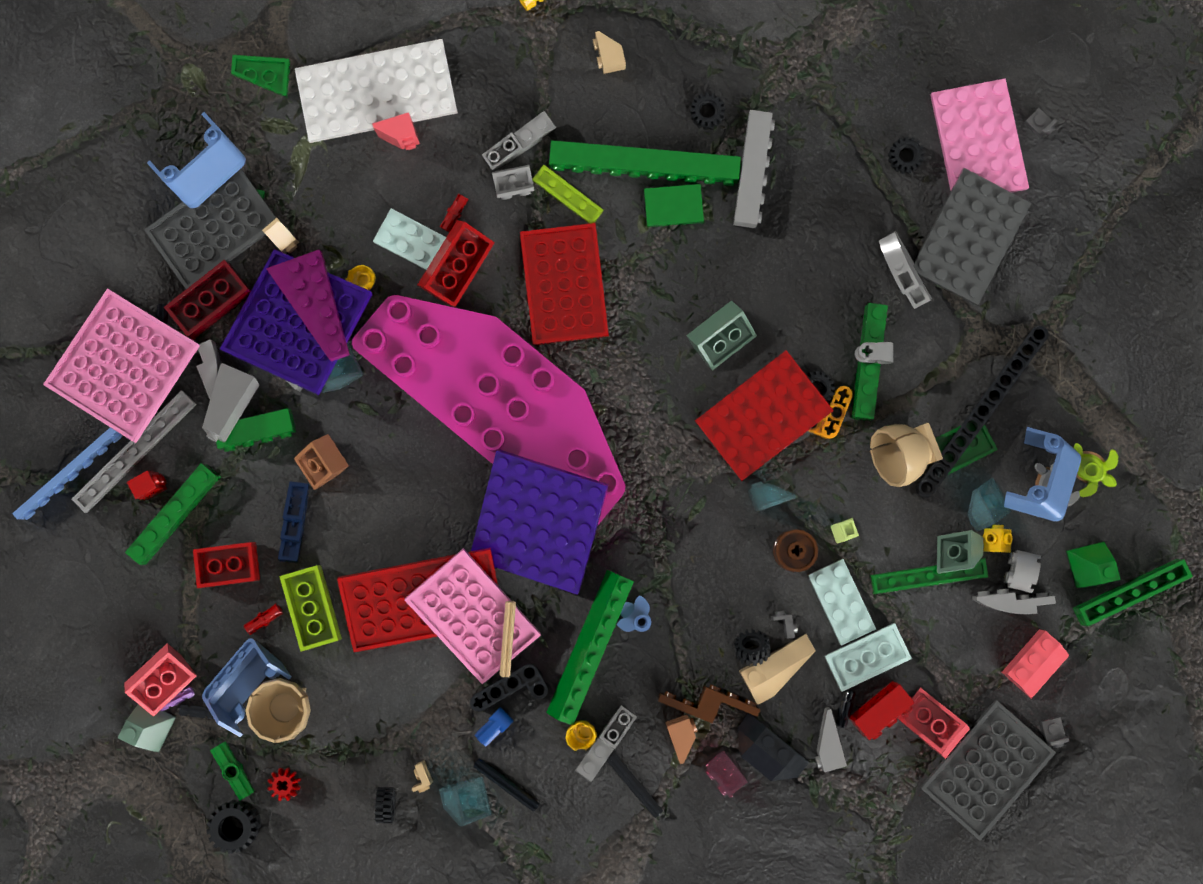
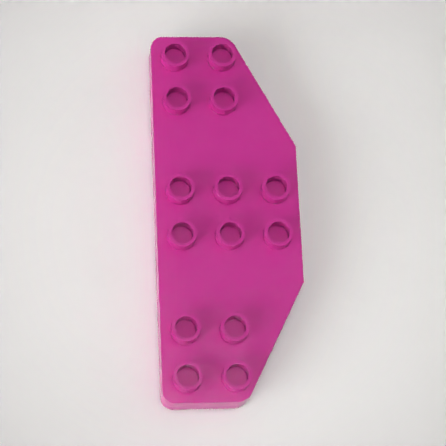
[352,295,625,525]

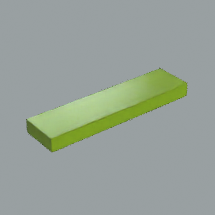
[532,165,604,224]

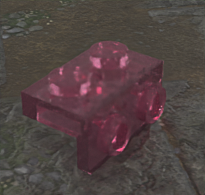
[705,750,748,798]

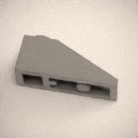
[815,707,847,772]

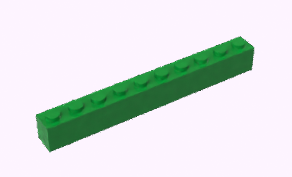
[549,140,741,186]

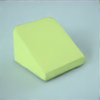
[831,518,859,543]

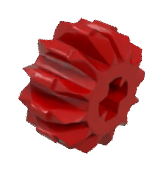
[267,767,301,801]

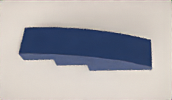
[278,482,309,563]

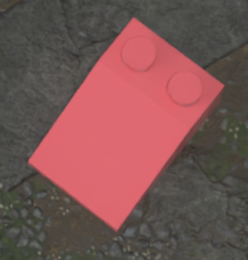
[897,688,970,759]

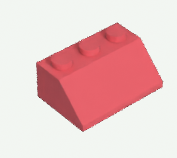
[1001,629,1069,699]
[124,643,197,717]

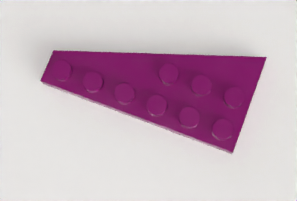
[266,249,350,361]

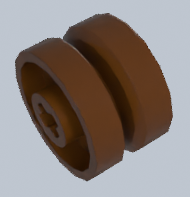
[773,529,818,572]

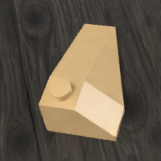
[739,634,815,705]

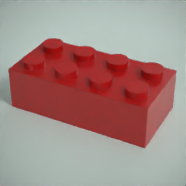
[417,220,495,308]

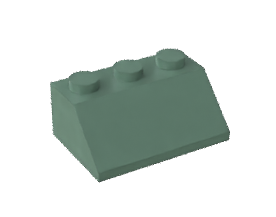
[686,301,757,371]

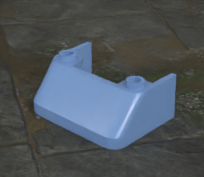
[147,112,246,208]
[1004,427,1081,521]
[202,638,292,737]

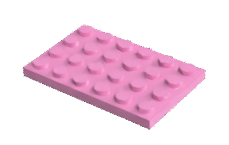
[930,78,1029,193]
[405,548,541,684]

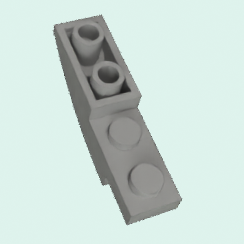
[482,111,556,170]
[879,231,932,309]
[972,589,1056,614]
[575,705,637,782]

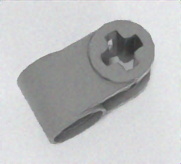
[855,342,893,364]

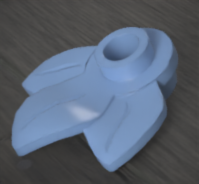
[617,595,651,632]

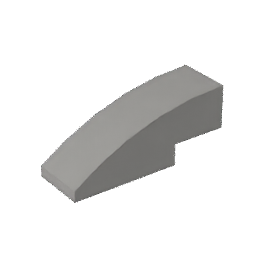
[196,340,221,399]

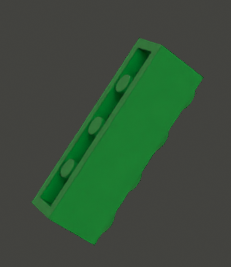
[216,408,296,452]

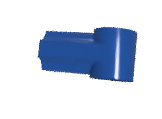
[475,707,514,747]

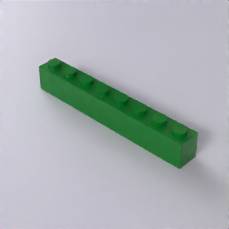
[546,570,634,725]

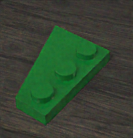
[231,55,290,98]

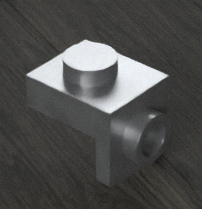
[771,610,798,639]

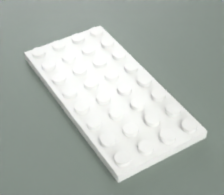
[295,39,458,143]

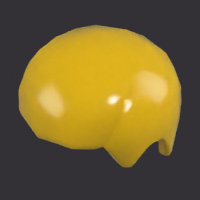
[345,265,375,291]
[565,720,597,751]

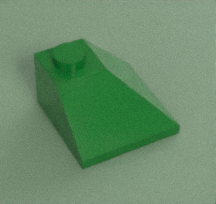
[1066,542,1121,588]

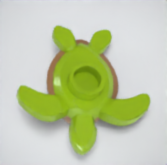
[1074,443,1118,497]

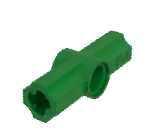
[210,741,255,801]

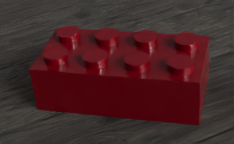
[164,259,251,340]

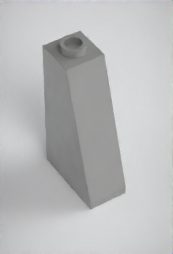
[202,363,259,443]

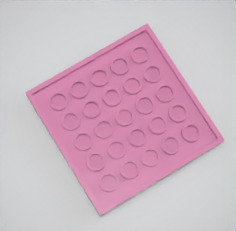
[43,289,200,443]

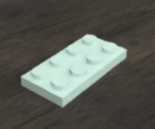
[373,208,446,270]
[808,559,876,646]
[824,623,912,692]

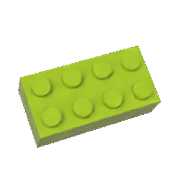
[279,565,342,652]

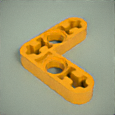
[808,386,852,439]

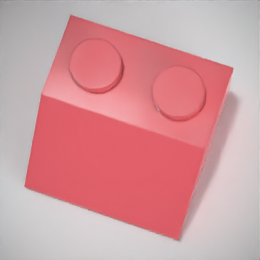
[372,112,420,150]

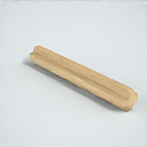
[500,601,516,677]

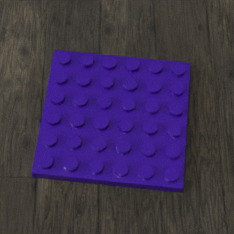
[220,249,373,395]
[471,449,609,595]

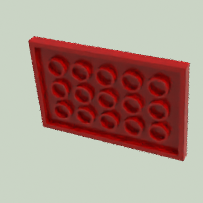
[520,223,609,345]
[695,350,834,481]

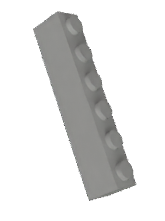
[733,110,775,228]

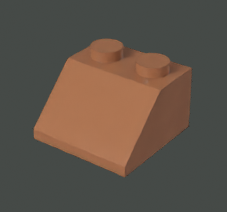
[294,434,349,490]
[665,715,697,764]

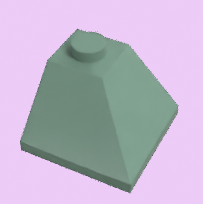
[937,530,983,574]
[118,704,176,752]

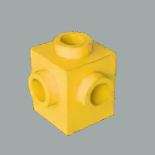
[983,525,1013,553]

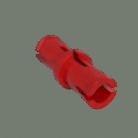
[439,194,469,232]
[244,603,283,635]

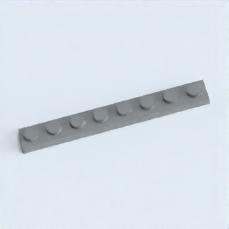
[72,390,197,513]

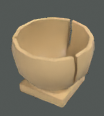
[870,423,943,487]
[245,678,311,743]

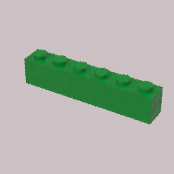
[851,303,888,421]
[125,463,221,565]
[1073,559,1193,627]

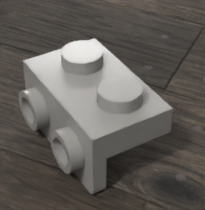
[492,165,534,200]

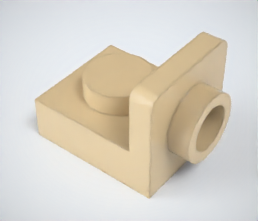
[412,760,433,793]

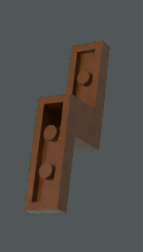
[658,684,760,724]

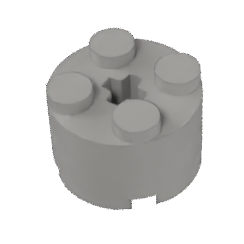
[1004,550,1041,593]

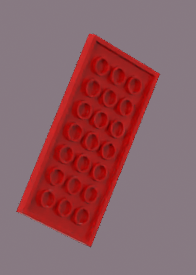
[337,548,499,652]

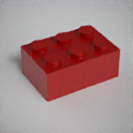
[193,542,260,588]
[849,681,915,740]

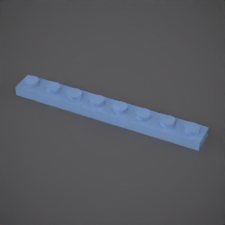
[12,427,123,520]

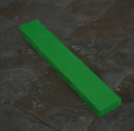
[870,558,988,594]

